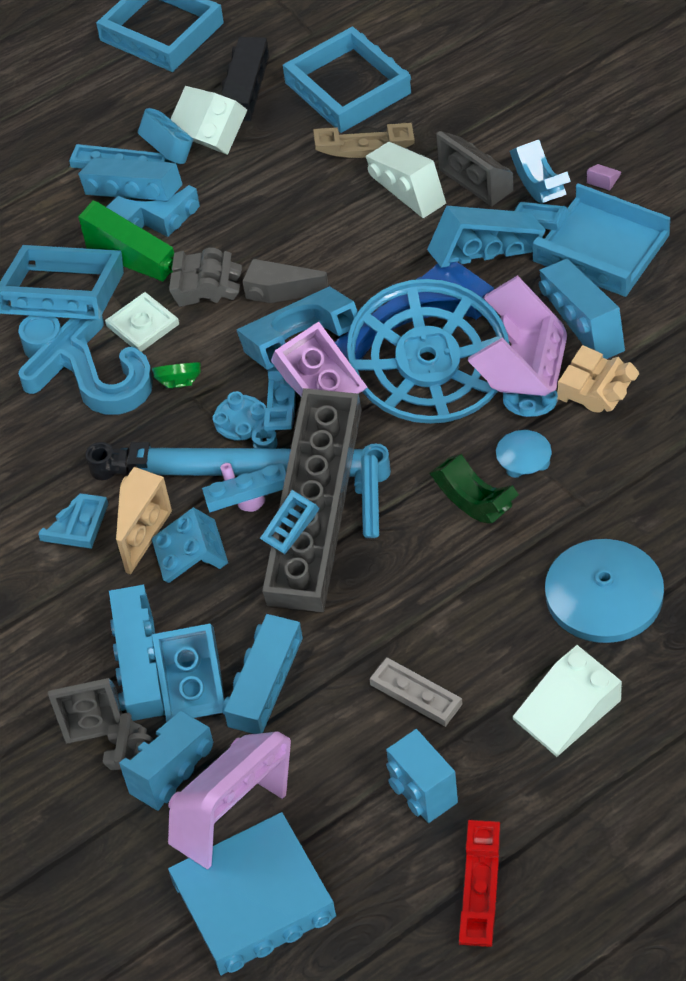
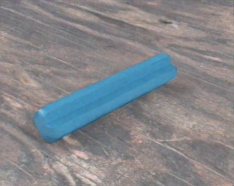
[361,455,379,538]

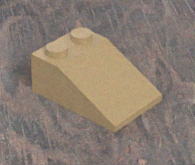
[116,467,172,574]

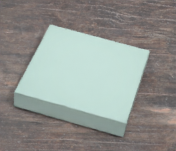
[105,292,179,352]

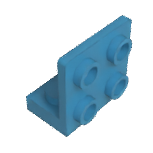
[152,507,228,583]

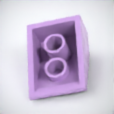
[271,322,367,397]

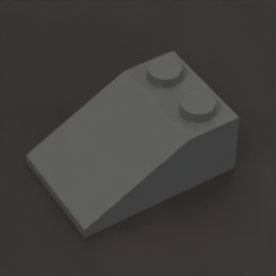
[48,678,122,744]

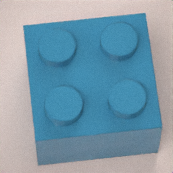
[386,729,458,823]

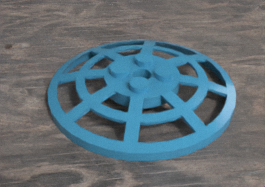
[347,279,509,424]

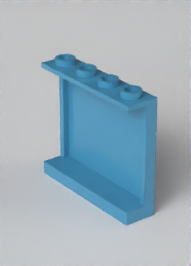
[533,184,670,297]
[168,812,336,975]

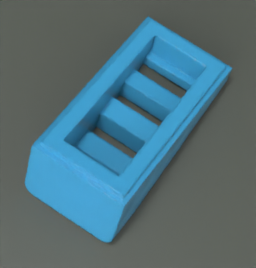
[260,490,320,554]

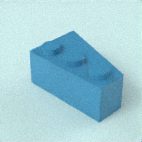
[119,711,213,811]

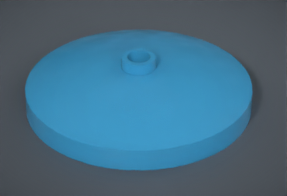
[545,539,664,643]

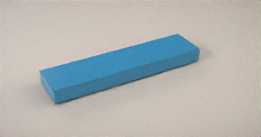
[69,144,170,169]

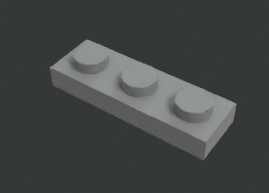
[370,657,462,727]

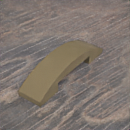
[313,123,415,158]

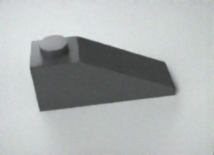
[243,259,329,303]

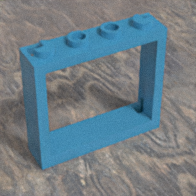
[96,0,224,72]
[283,26,411,133]
[0,245,124,320]

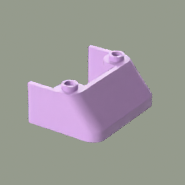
[468,275,567,396]
[168,731,291,870]

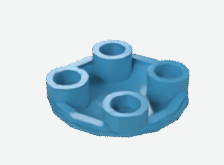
[213,391,266,440]
[503,391,558,417]
[496,430,552,478]

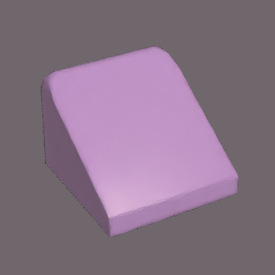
[587,164,621,191]

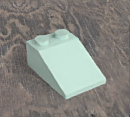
[171,86,247,155]
[513,645,622,757]

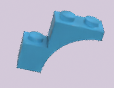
[107,185,200,237]

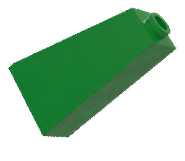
[79,200,174,282]

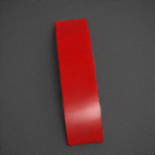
[459,820,500,947]

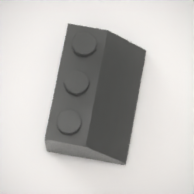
[437,131,513,207]

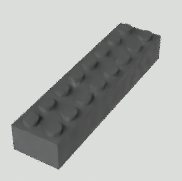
[262,388,362,612]

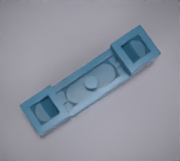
[264,367,296,431]

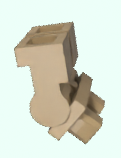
[557,345,639,412]

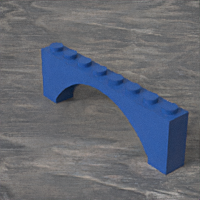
[334,262,494,360]

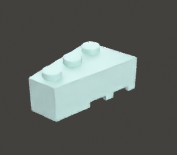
[366,142,446,218]

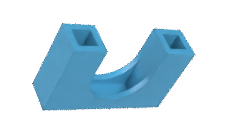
[236,286,358,370]

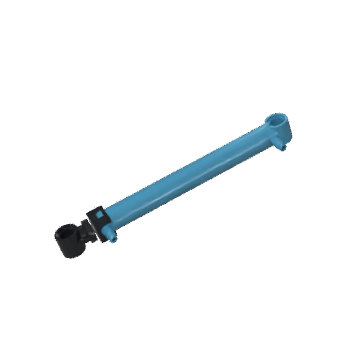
[85,442,391,494]

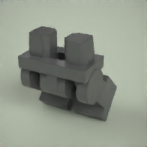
[169,248,242,307]

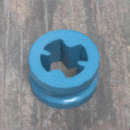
[251,426,277,449]

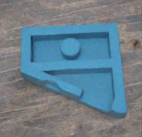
[38,493,108,549]

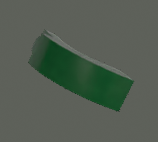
[430,454,519,523]

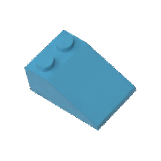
[152,624,225,722]

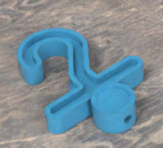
[18,305,153,415]

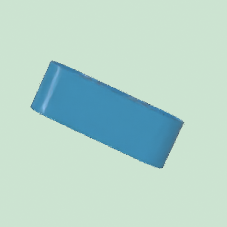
[138,108,193,164]

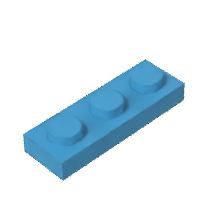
[202,463,286,512]

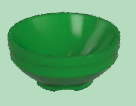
[152,362,201,389]

